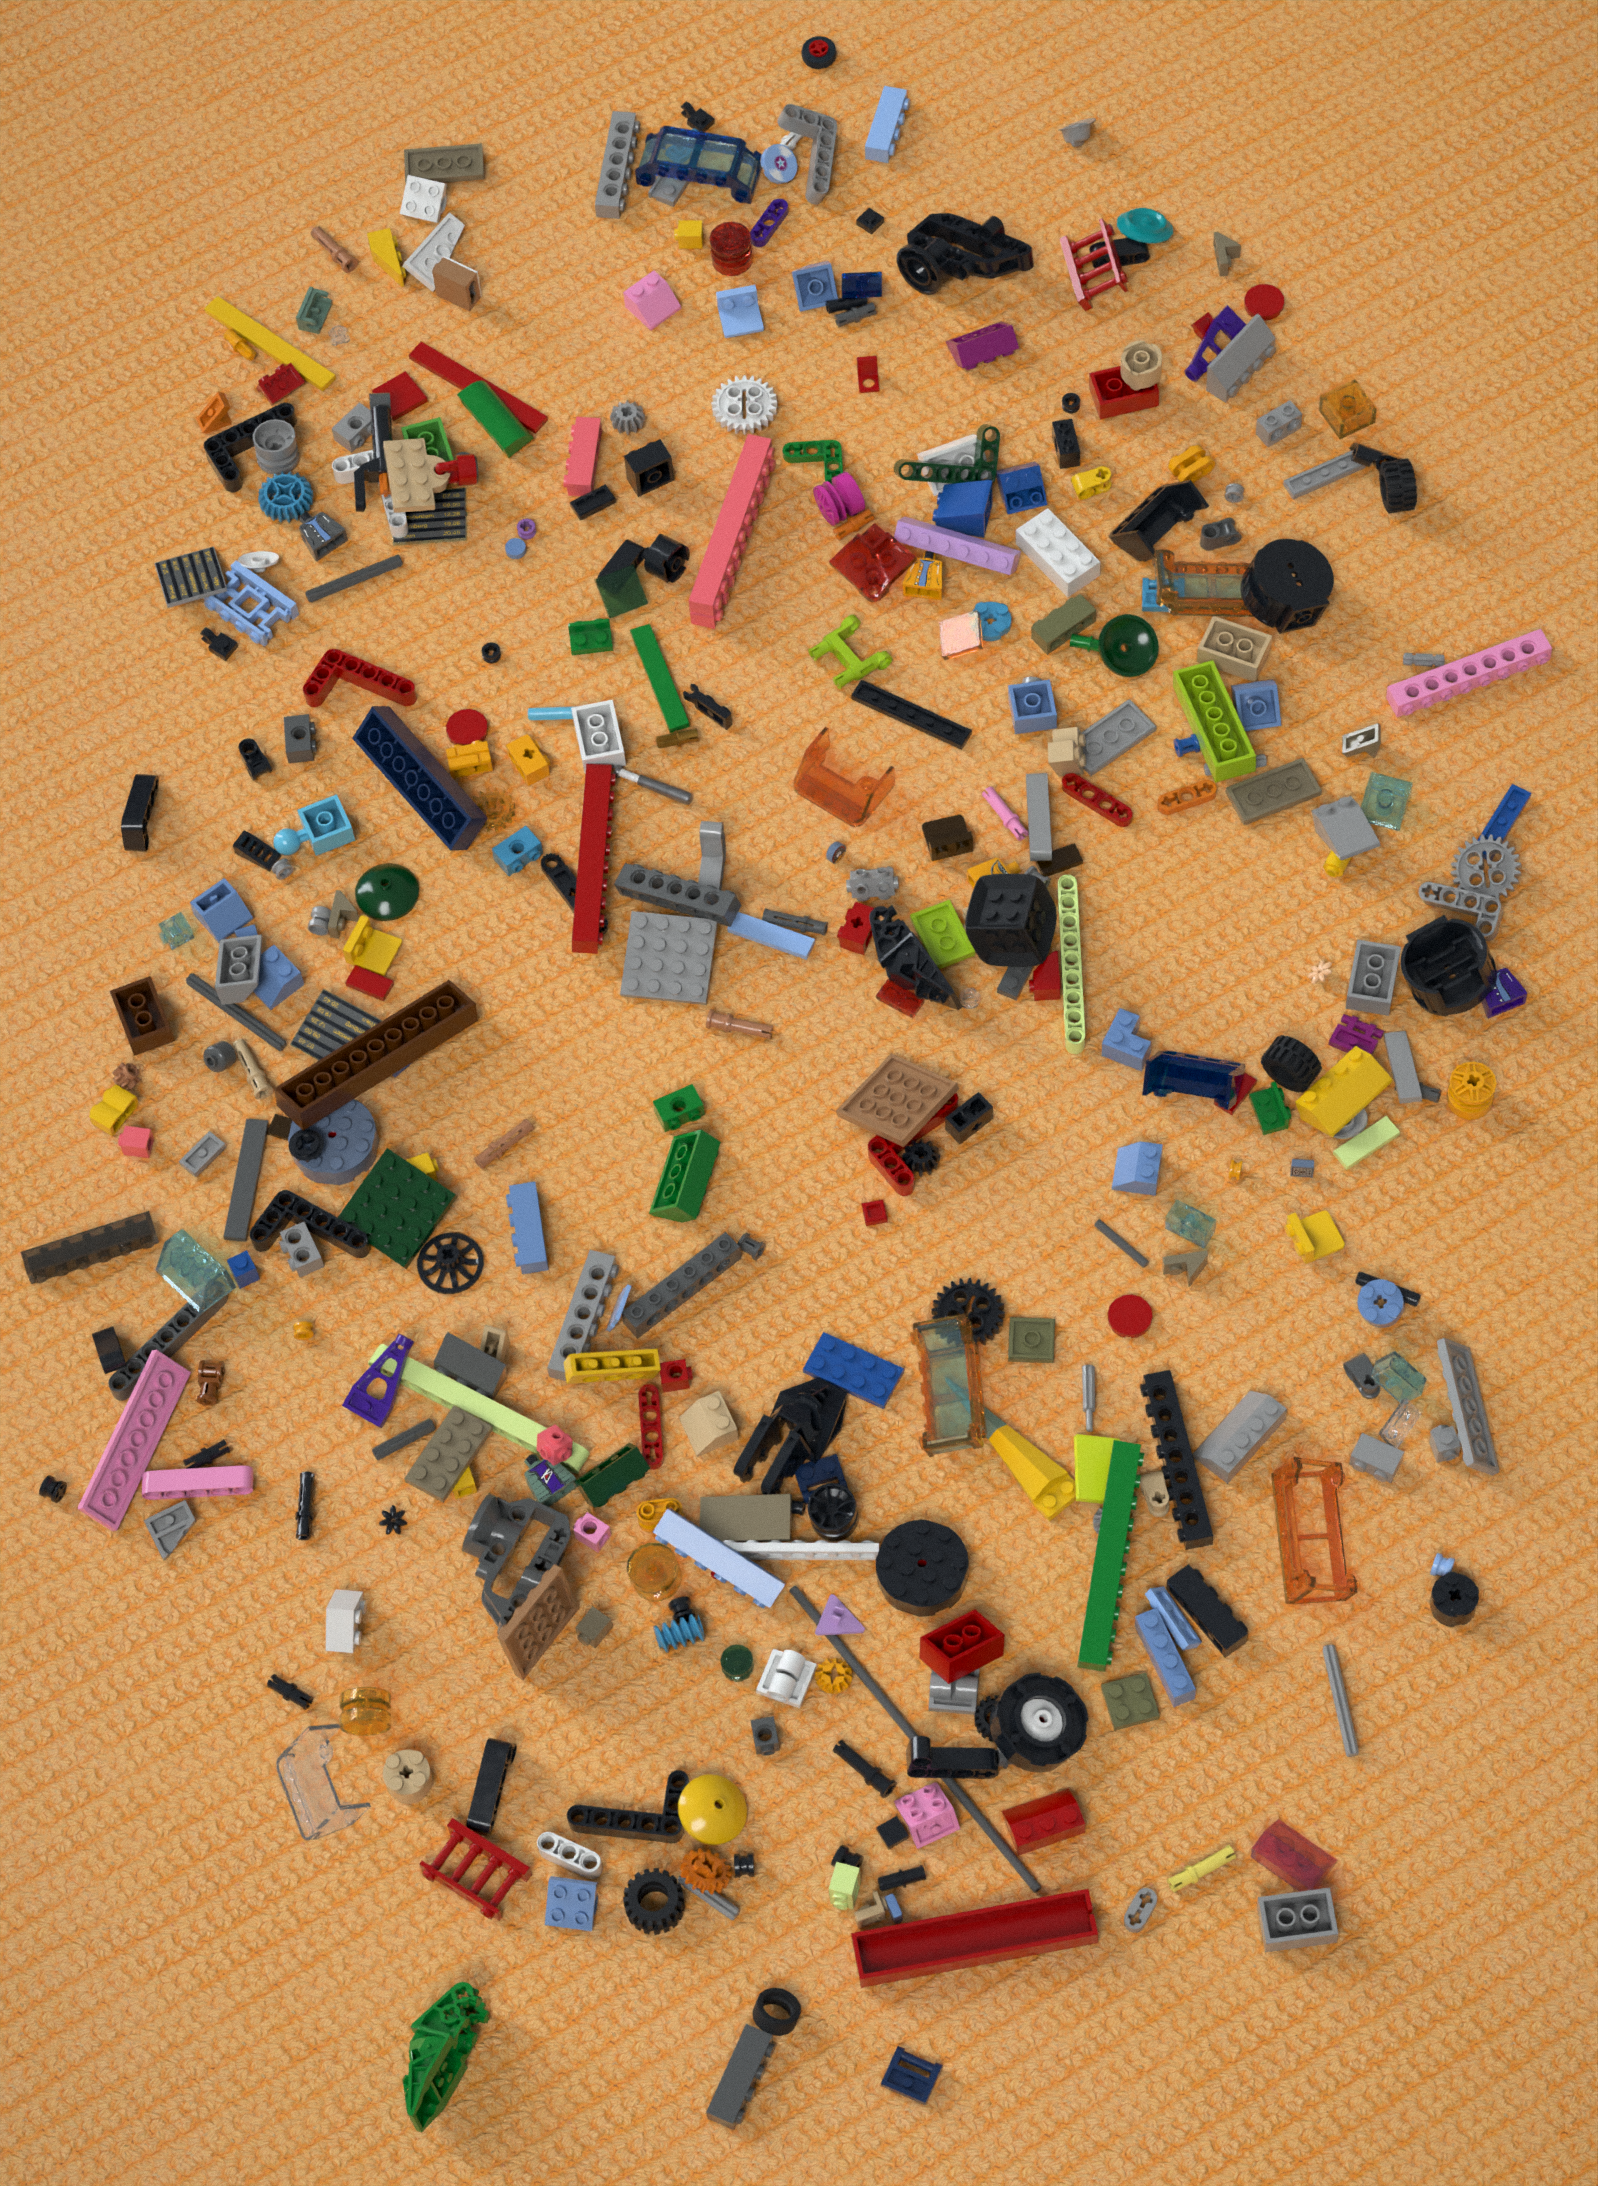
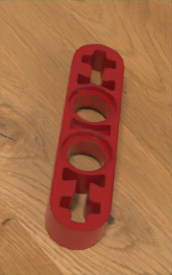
[1062,773,1133,827]
[638,1384,664,1470]

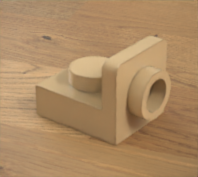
[854,1891,888,1929]

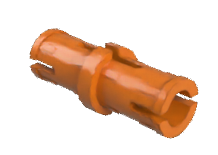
[833,508,874,541]

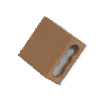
[432,256,482,311]

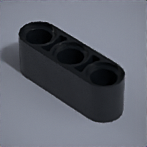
[1089,238,1150,268]
[596,539,646,594]
[92,1326,127,1374]

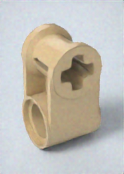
[1140,1470,1169,1517]

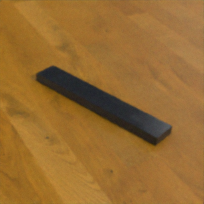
[851,680,972,750]

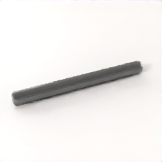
[186,973,287,1051]

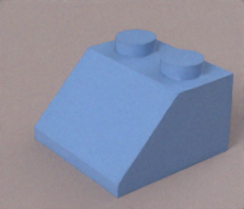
[1231,679,1281,731]
[253,945,304,1010]
[1112,1141,1163,1196]

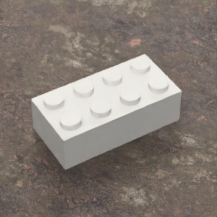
[1016,508,1100,598]

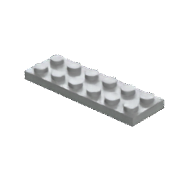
[1437,1338,1500,1476]

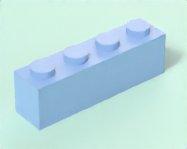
[865,86,910,163]

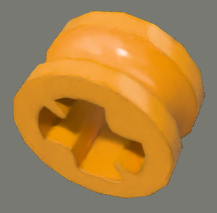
[1228,1159,1243,1181]
[293,1321,314,1340]

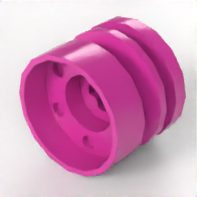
[813,472,865,526]

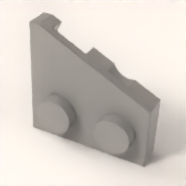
[144,1500,196,1561]

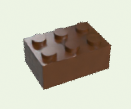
[110,976,175,1056]

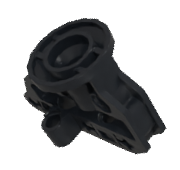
[897,213,1034,295]

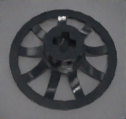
[417,1233,484,1294]

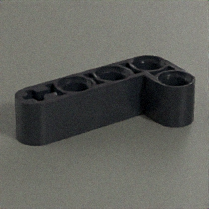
[121,774,159,852]
[906,1736,999,1779]
[467,1738,517,1834]

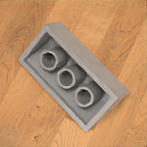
[1206,314,1276,403]
[1192,1391,1287,1484]

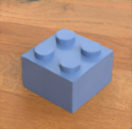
[1008,679,1057,734]

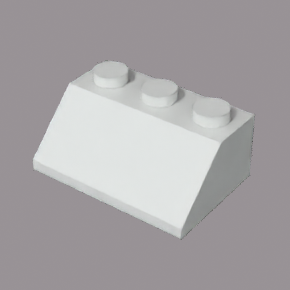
[917,434,988,496]

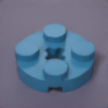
[970,602,1011,641]

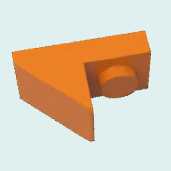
[196,392,232,434]

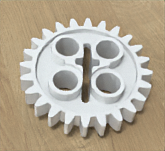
[711,375,778,435]

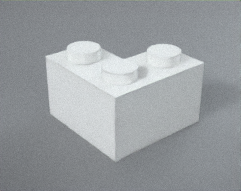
[326,1589,367,1653]

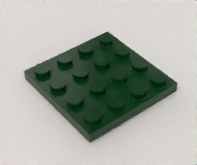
[337,1148,458,1269]

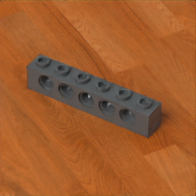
[614,863,742,927]
[622,1232,741,1339]

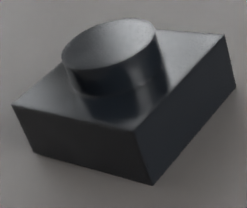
[856,208,884,235]

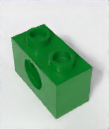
[653,1084,705,1132]

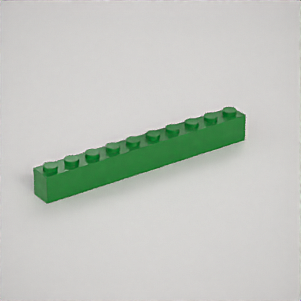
[1077,1440,1144,1672]

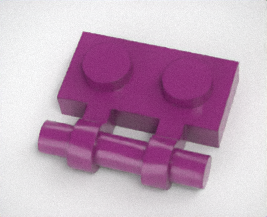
[1328,1014,1384,1055]

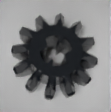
[902,1138,940,1177]

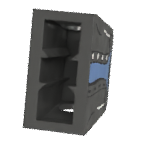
[299,512,348,562]

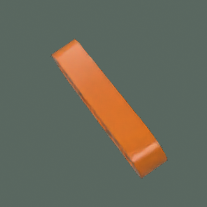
[1158,780,1217,815]

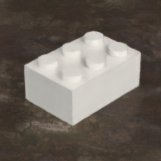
[571,700,626,774]

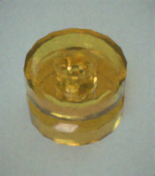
[627,1542,682,1602]
[339,1687,391,1736]

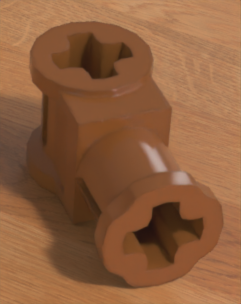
[196,1360,225,1406]

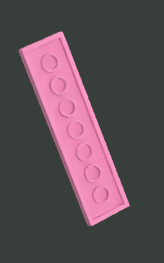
[77,1350,191,1531]

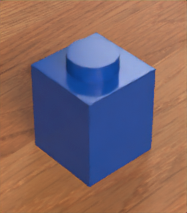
[227,1250,260,1289]

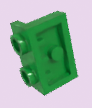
[568,618,613,656]
[1249,1082,1292,1135]

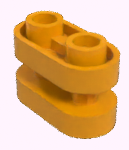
[1168,445,1216,483]
[636,1498,684,1533]

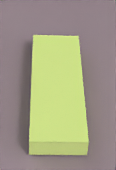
[1333,1116,1400,1170]

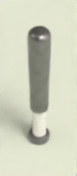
[614,765,693,805]

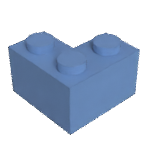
[1102,1008,1151,1072]

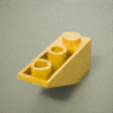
[367,228,406,287]

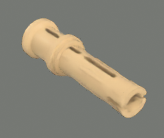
[232,1039,273,1100]

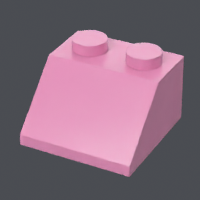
[623,270,681,330]

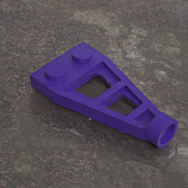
[1184,305,1246,382]
[342,1333,414,1428]

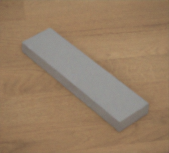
[1283,450,1366,500]
[1384,1031,1422,1104]

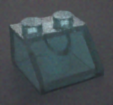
[1361,772,1413,831]

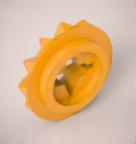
[815,1657,853,1694]

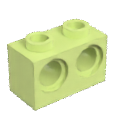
[829,1862,861,1910]

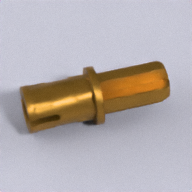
[656,728,699,748]

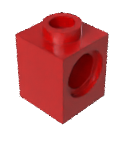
[660,1359,693,1393]

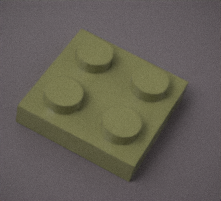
[1101,1673,1160,1731]

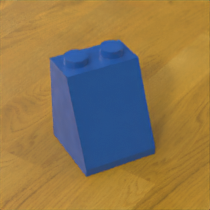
[932,480,993,538]

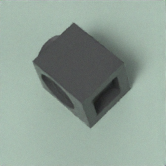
[750,1716,780,1756]

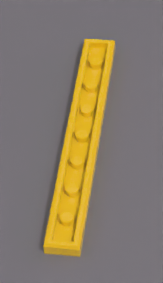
[204,296,336,392]

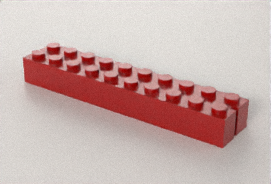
[851,1889,1098,1988]

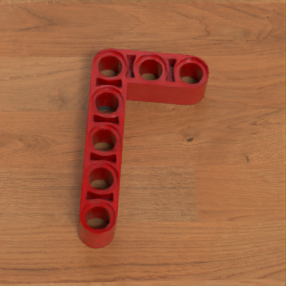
[303,649,417,707]
[868,1093,959,1196]

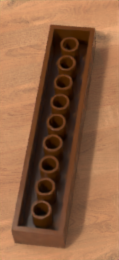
[274,980,478,1131]

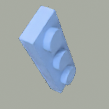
[1145,1586,1202,1650]

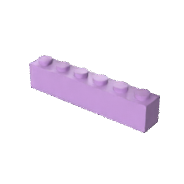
[893,516,1021,575]

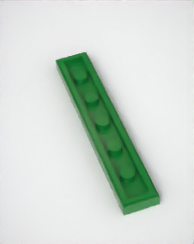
[630,624,690,733]

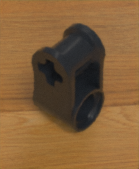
[238,738,272,781]

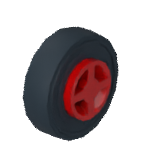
[801,36,836,69]

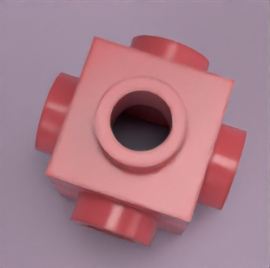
[536,1424,573,1466]

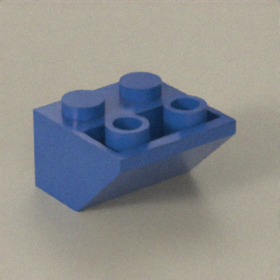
[996,461,1047,514]

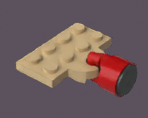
[383,438,478,513]

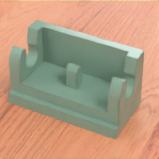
[296,286,333,334]

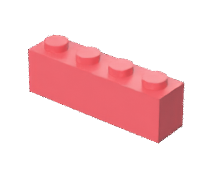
[563,417,602,496]

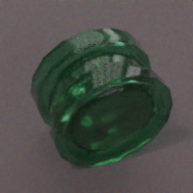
[720,1645,754,1682]

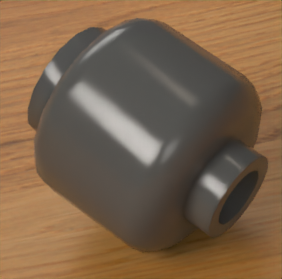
[203,1041,236,1073]

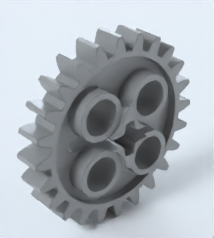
[1451,834,1522,902]

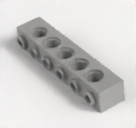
[595,111,640,219]
[547,1250,619,1384]

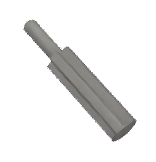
[1082,1365,1095,1432]

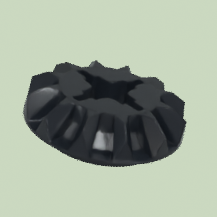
[288,1129,324,1163]

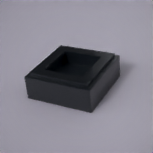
[876,1816,909,1850]

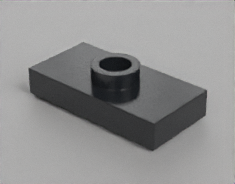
[570,484,616,521]

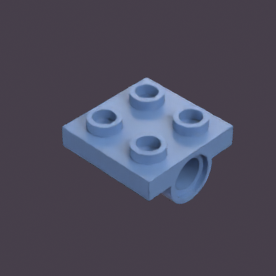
[545,1876,598,1931]

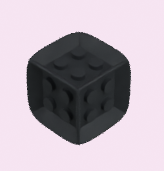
[965,874,1057,967]

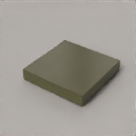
[1008,1317,1055,1363]

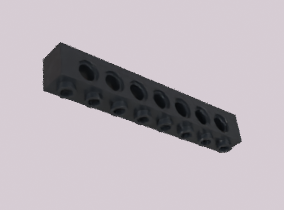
[1140,1370,1213,1550]

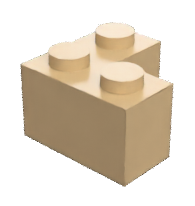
[1048,727,1086,777]

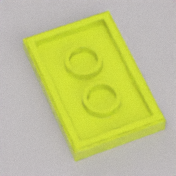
[1074,1434,1120,1504]

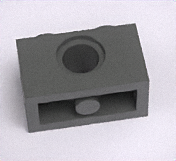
[284,714,317,763]

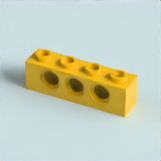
[564,1349,661,1384]

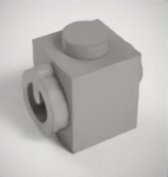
[1429,1425,1461,1463]

